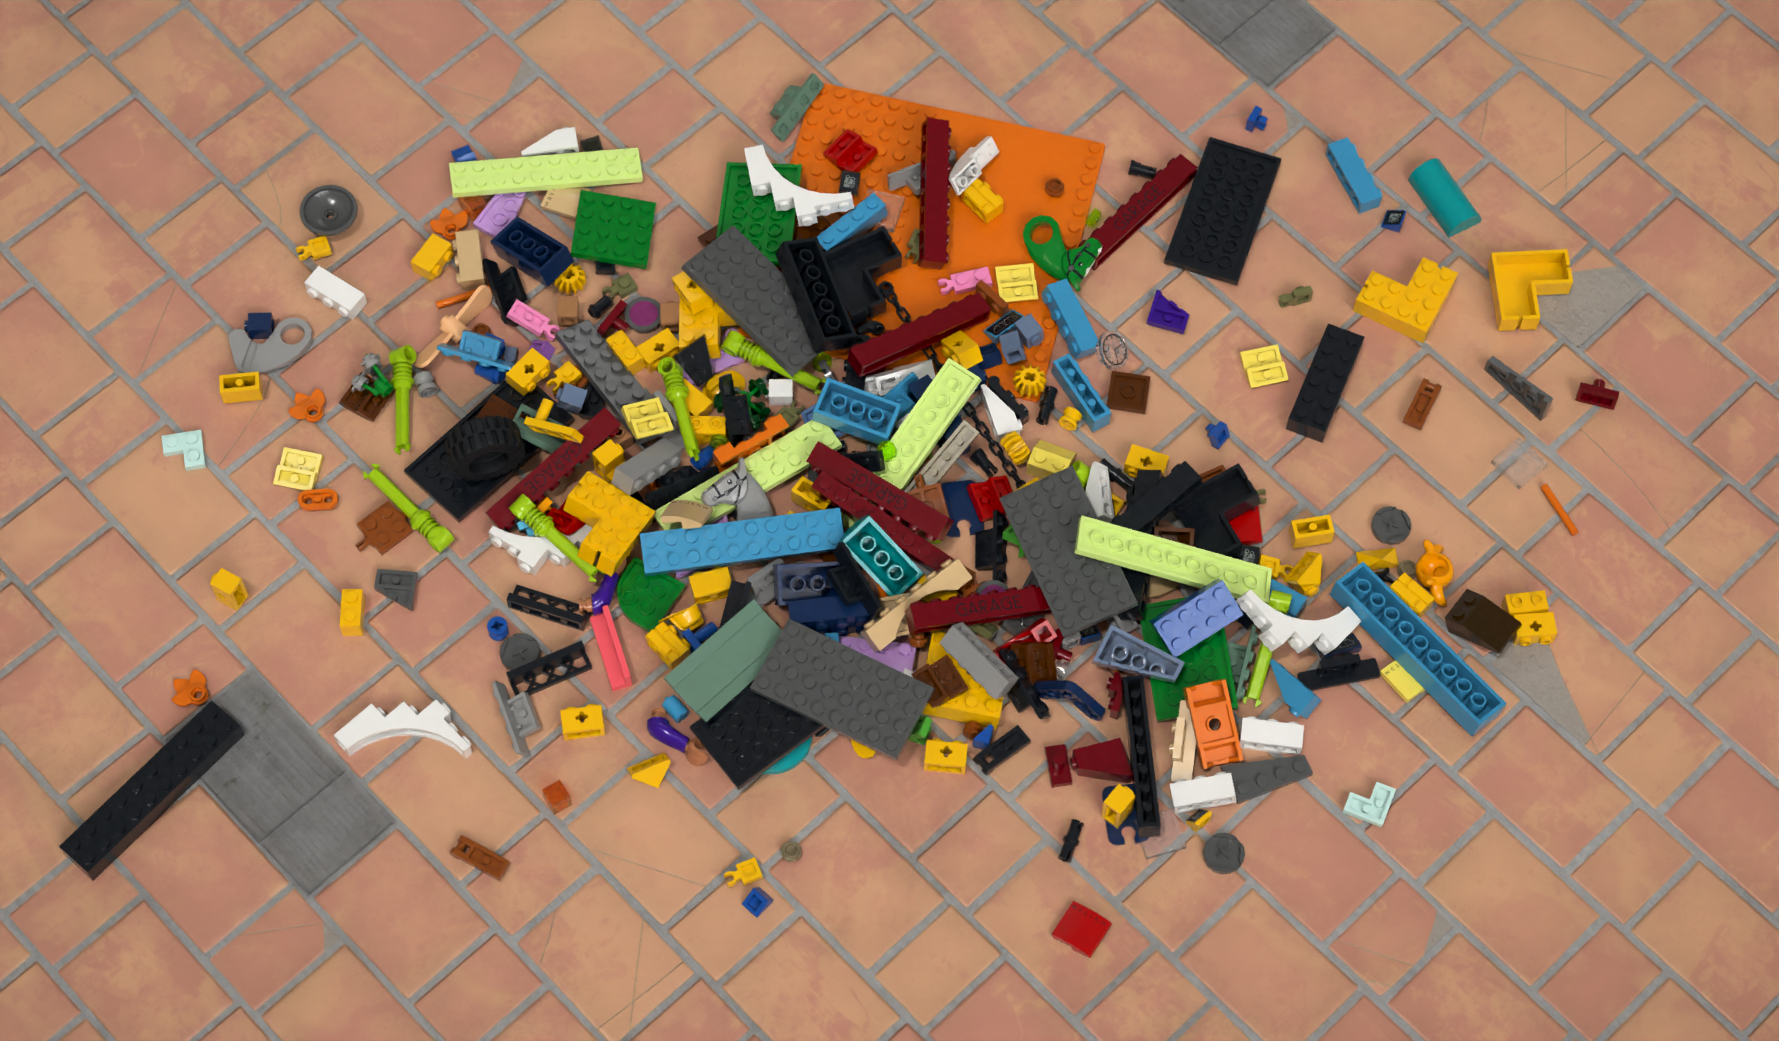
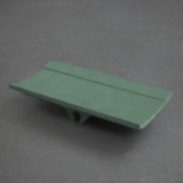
[664,599,782,723]

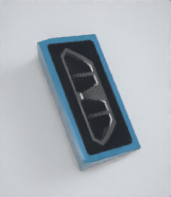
[983,309,1024,345]

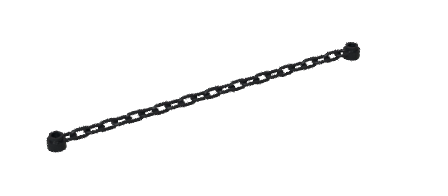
[878,281,1026,489]

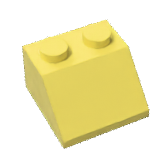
[1026,440,1077,479]

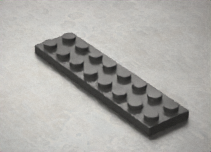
[555,319,668,445]

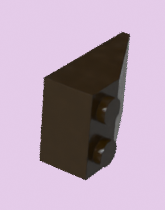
[1445,589,1522,654]

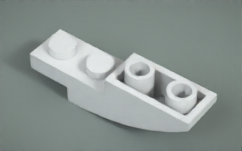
[949,136,999,195]
[864,359,935,396]

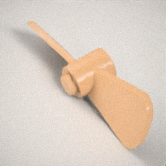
[412,284,493,368]

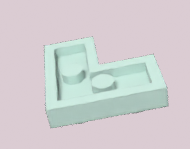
[162,430,206,471]
[1342,782,1396,828]

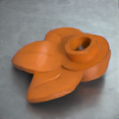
[430,208,468,240]
[288,388,325,422]
[172,669,209,706]

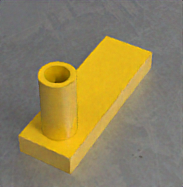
[523,398,584,443]

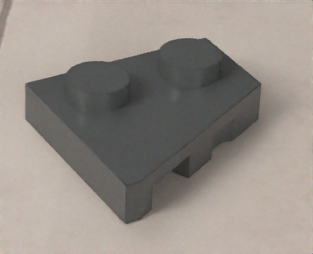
[374,569,418,610]

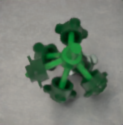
[714,378,771,430]

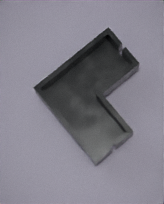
[824,226,902,327]
[1172,463,1261,559]

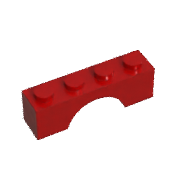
[992,618,1058,667]

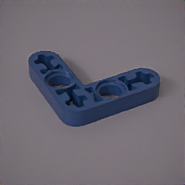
[1034,680,1106,721]

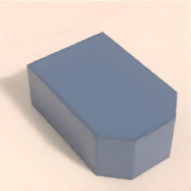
[504,346,518,364]

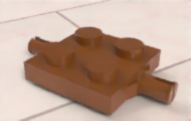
[906,474,951,541]
[355,500,413,555]

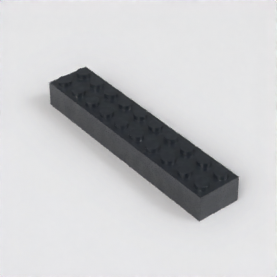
[59,700,244,881]

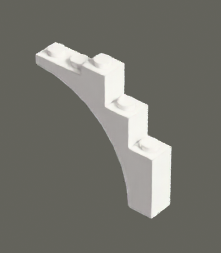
[744,145,854,227]
[489,524,600,576]
[1236,589,1361,655]
[334,700,472,759]

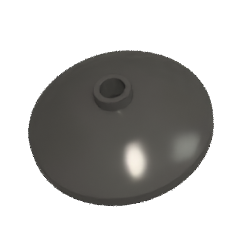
[300,185,358,236]

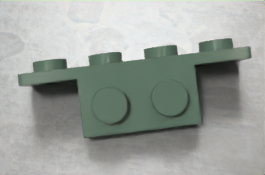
[769,73,824,142]
[1227,625,1259,703]

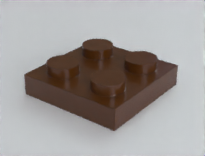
[1107,371,1151,414]

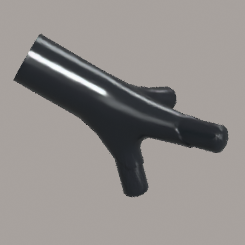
[1375,567,1395,584]

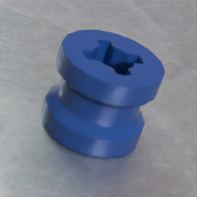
[487,616,509,641]

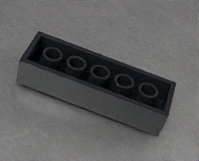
[775,237,857,353]
[1286,323,1365,443]

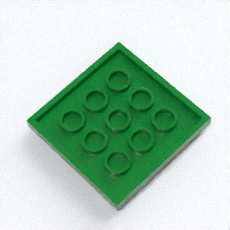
[571,190,656,269]

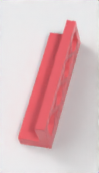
[590,605,632,691]

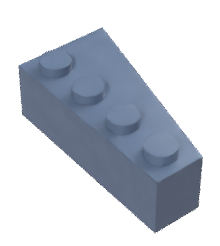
[1092,625,1185,683]

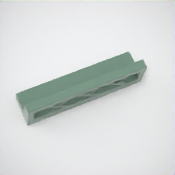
[513,404,580,467]

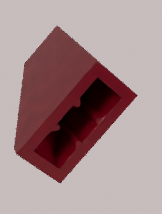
[1070,738,1132,783]

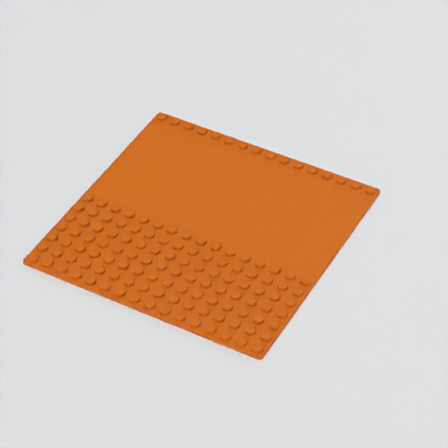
[738,83,1105,403]

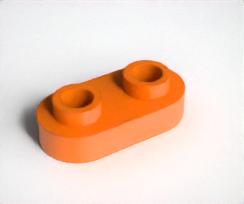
[297,489,339,511]

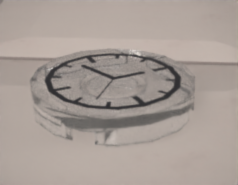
[1096,331,1129,370]

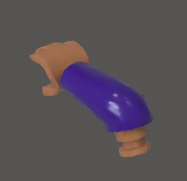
[578,558,627,616]
[647,708,708,766]

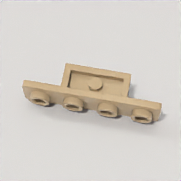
[1169,700,1196,782]

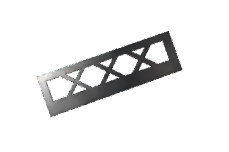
[719,580,752,629]
[506,584,591,631]
[506,640,593,696]

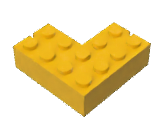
[1487,249,1573,331]
[1353,257,1458,343]
[679,297,738,359]
[563,471,656,577]
[922,631,1004,729]

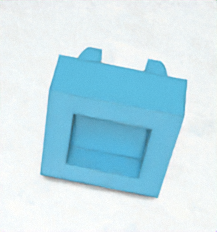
[516,521,535,537]

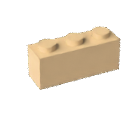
[452,229,485,291]

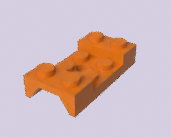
[713,414,789,473]
[1183,679,1243,769]

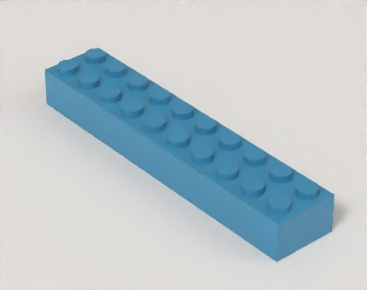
[640,508,844,576]
[1330,562,1507,736]

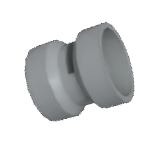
[413,371,438,398]

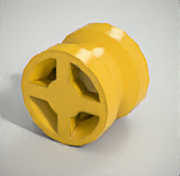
[1058,407,1082,431]

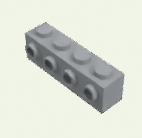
[611,438,682,495]
[940,622,1019,699]

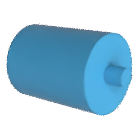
[662,695,690,723]

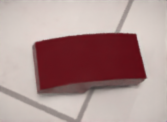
[1106,671,1122,720]

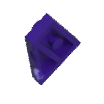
[1146,290,1189,334]

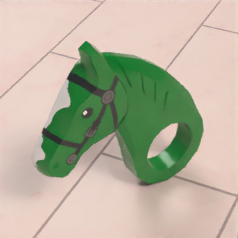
[1023,215,1102,292]

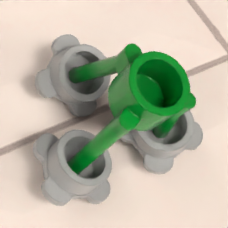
[351,353,394,397]

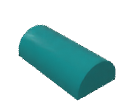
[1408,158,1482,238]
[839,515,924,596]

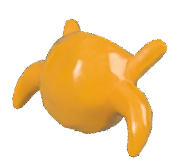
[1415,539,1454,607]

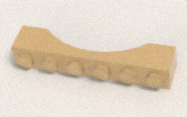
[860,558,972,652]

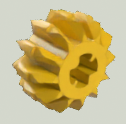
[554,263,586,295]
[1013,364,1046,398]
[1000,431,1031,465]

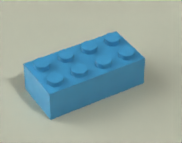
[813,377,901,447]

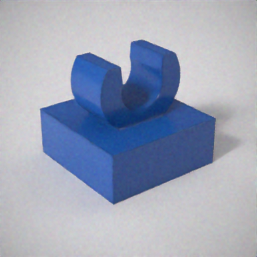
[1245,106,1268,132]
[1205,421,1230,449]

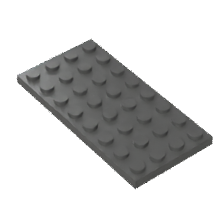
[681,225,821,377]
[999,465,1138,638]
[750,619,935,761]

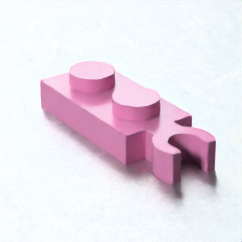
[938,267,992,295]
[506,299,560,342]

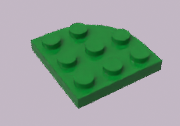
[617,556,686,633]

